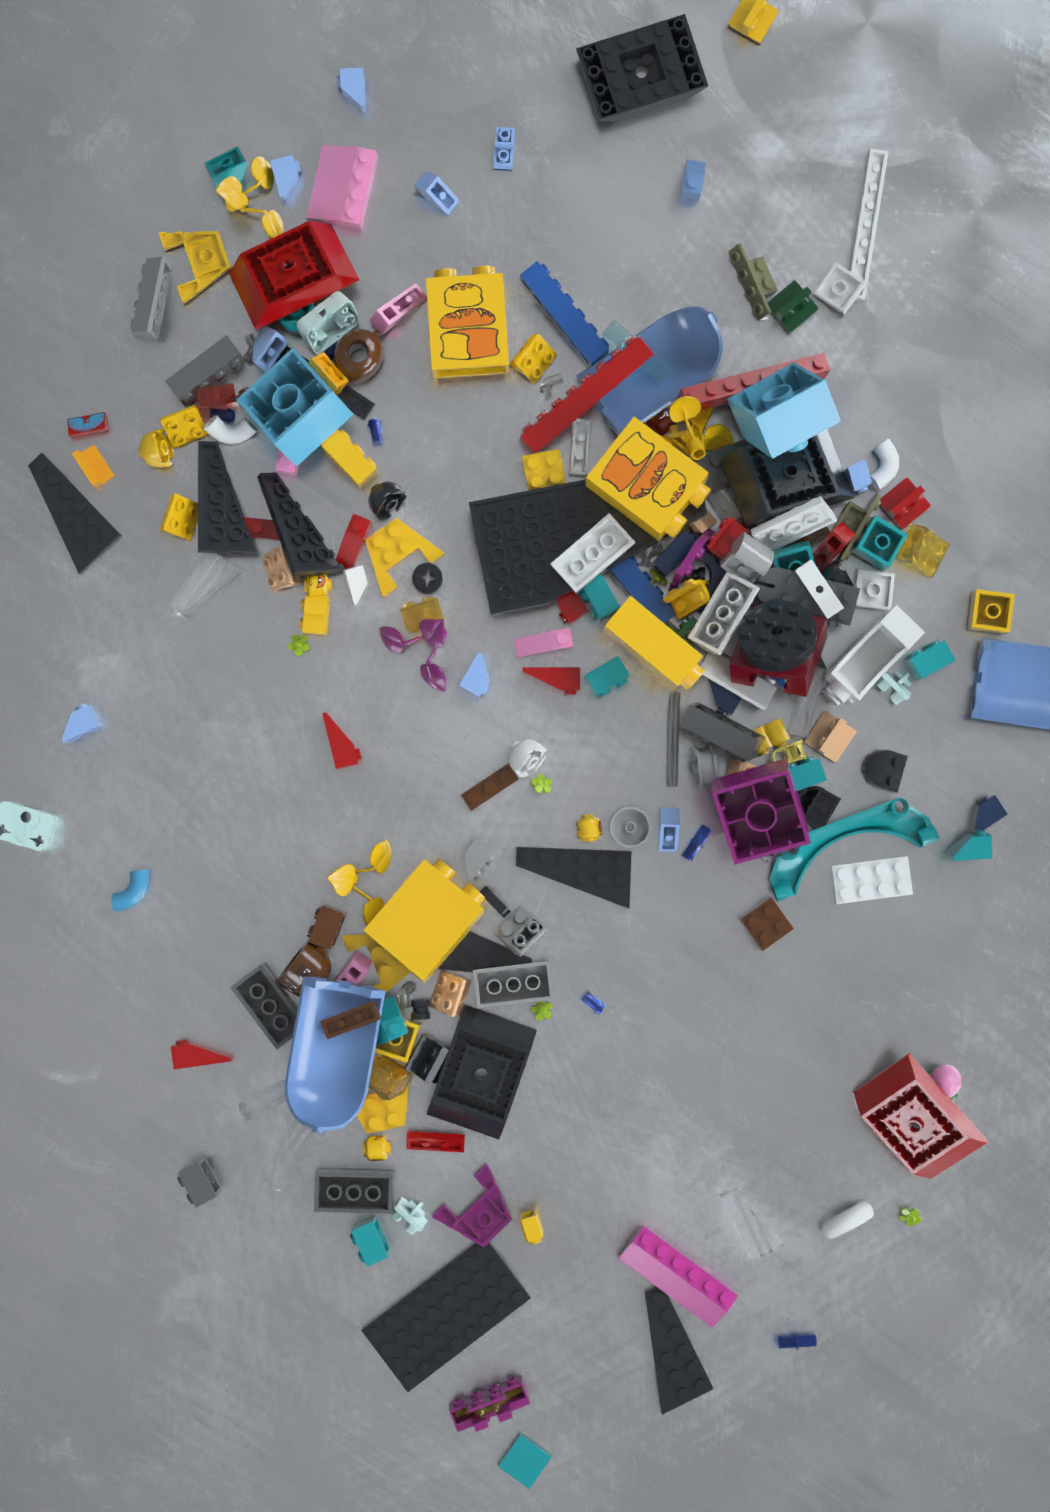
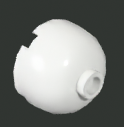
[509,739,547,778]

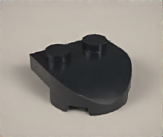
[862,749,908,793]
[799,786,841,829]

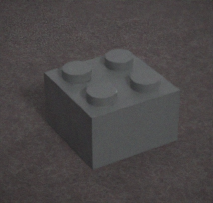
[177,1156,222,1208]

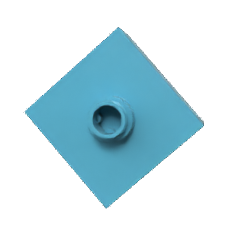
[236,347,354,467]
[727,362,841,459]

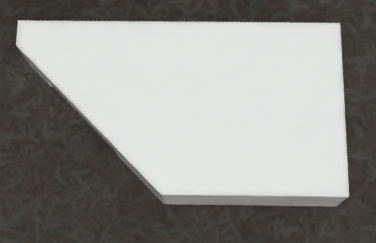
[343,565,367,605]

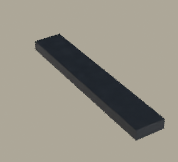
[275,346,375,420]

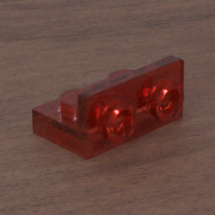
[192,383,237,409]

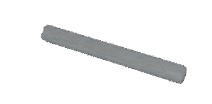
[667,692,680,787]

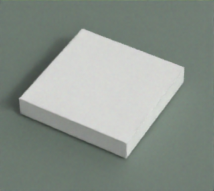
[813,262,867,315]
[854,569,895,611]

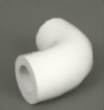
[203,415,258,444]
[870,439,899,491]
[822,1201,873,1238]

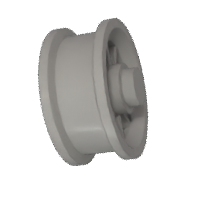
[692,743,719,788]

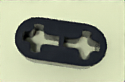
[479,886,511,918]

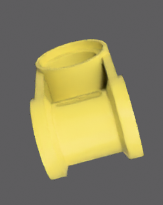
[769,740,808,763]

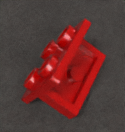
[879,477,931,530]
[706,516,750,560]

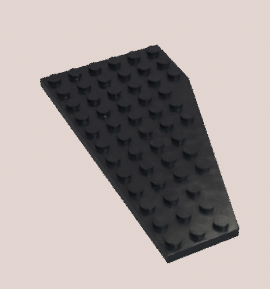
[469,458,707,616]

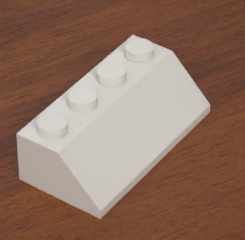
[688,571,760,655]
[700,650,778,711]

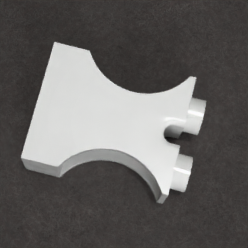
[820,605,925,706]

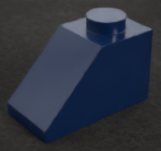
[707,678,742,716]
[970,794,1008,833]

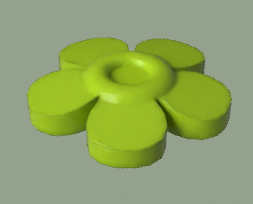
[650,569,668,585]
[288,634,310,656]
[530,774,552,793]
[531,1001,553,1021]
[899,1207,922,1226]

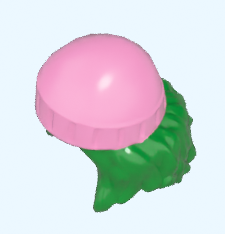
[925,1065,962,1101]

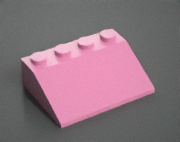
[306,145,378,231]

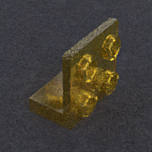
[895,524,950,577]

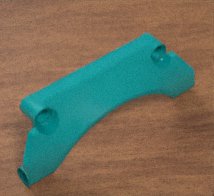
[769,798,940,902]

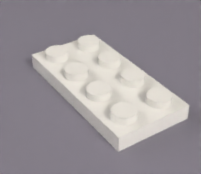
[751,496,837,550]
[551,513,635,594]
[831,856,913,904]

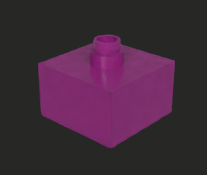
[712,758,811,865]

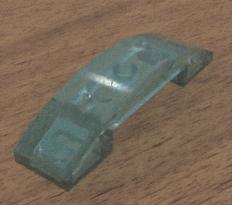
[602,319,673,383]

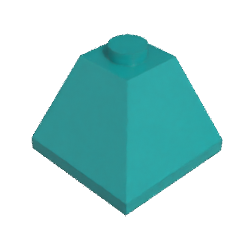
[204,146,248,188]
[945,830,992,861]
[376,996,409,1046]

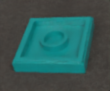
[498,1433,552,1489]

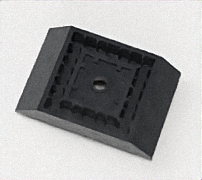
[576,14,708,122]
[720,429,854,529]
[427,1004,537,1140]

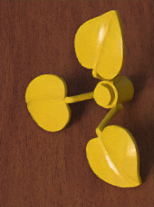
[215,157,284,239]
[661,396,734,460]
[327,839,392,926]

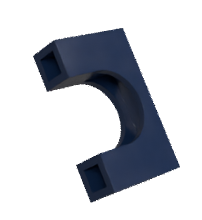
[651,530,726,615]

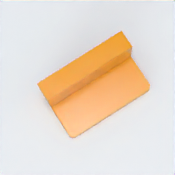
[309,352,349,395]
[72,445,115,489]

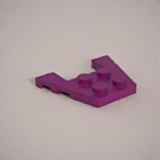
[668,528,715,591]
[432,1164,513,1247]

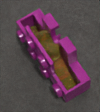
[449,1376,530,1432]

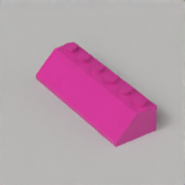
[618,1226,738,1328]

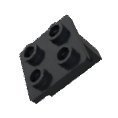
[404,1035,449,1085]

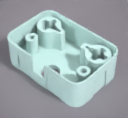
[296,291,359,355]
[0,801,59,851]

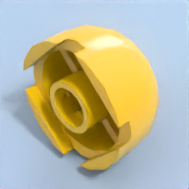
[138,429,174,468]

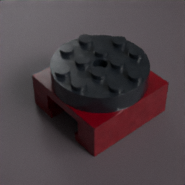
[729,600,828,697]

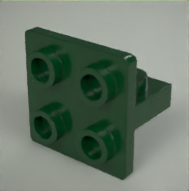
[767,280,819,333]
[665,616,698,649]

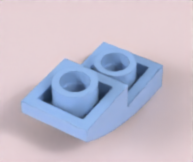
[493,127,515,170]

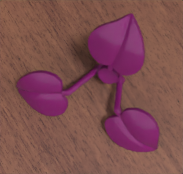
[379,619,448,691]

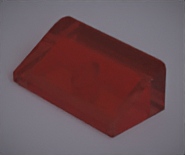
[644,409,677,436]

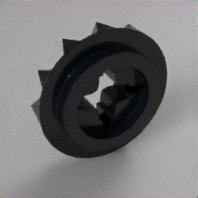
[412,562,443,593]

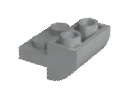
[720,531,774,584]
[494,906,548,957]

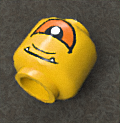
[304,574,332,596]
[576,814,602,842]
[363,1135,391,1161]

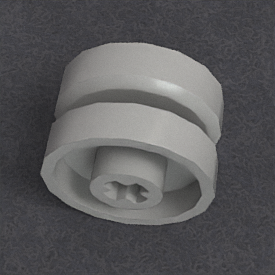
[609,806,652,849]

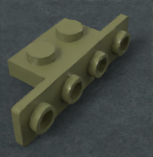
[728,243,778,320]
[831,493,882,562]

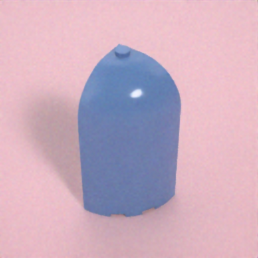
[576,306,723,435]
[971,637,1050,730]
[285,976,386,1134]

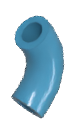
[111,869,149,912]

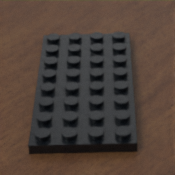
[361,1242,531,1392]

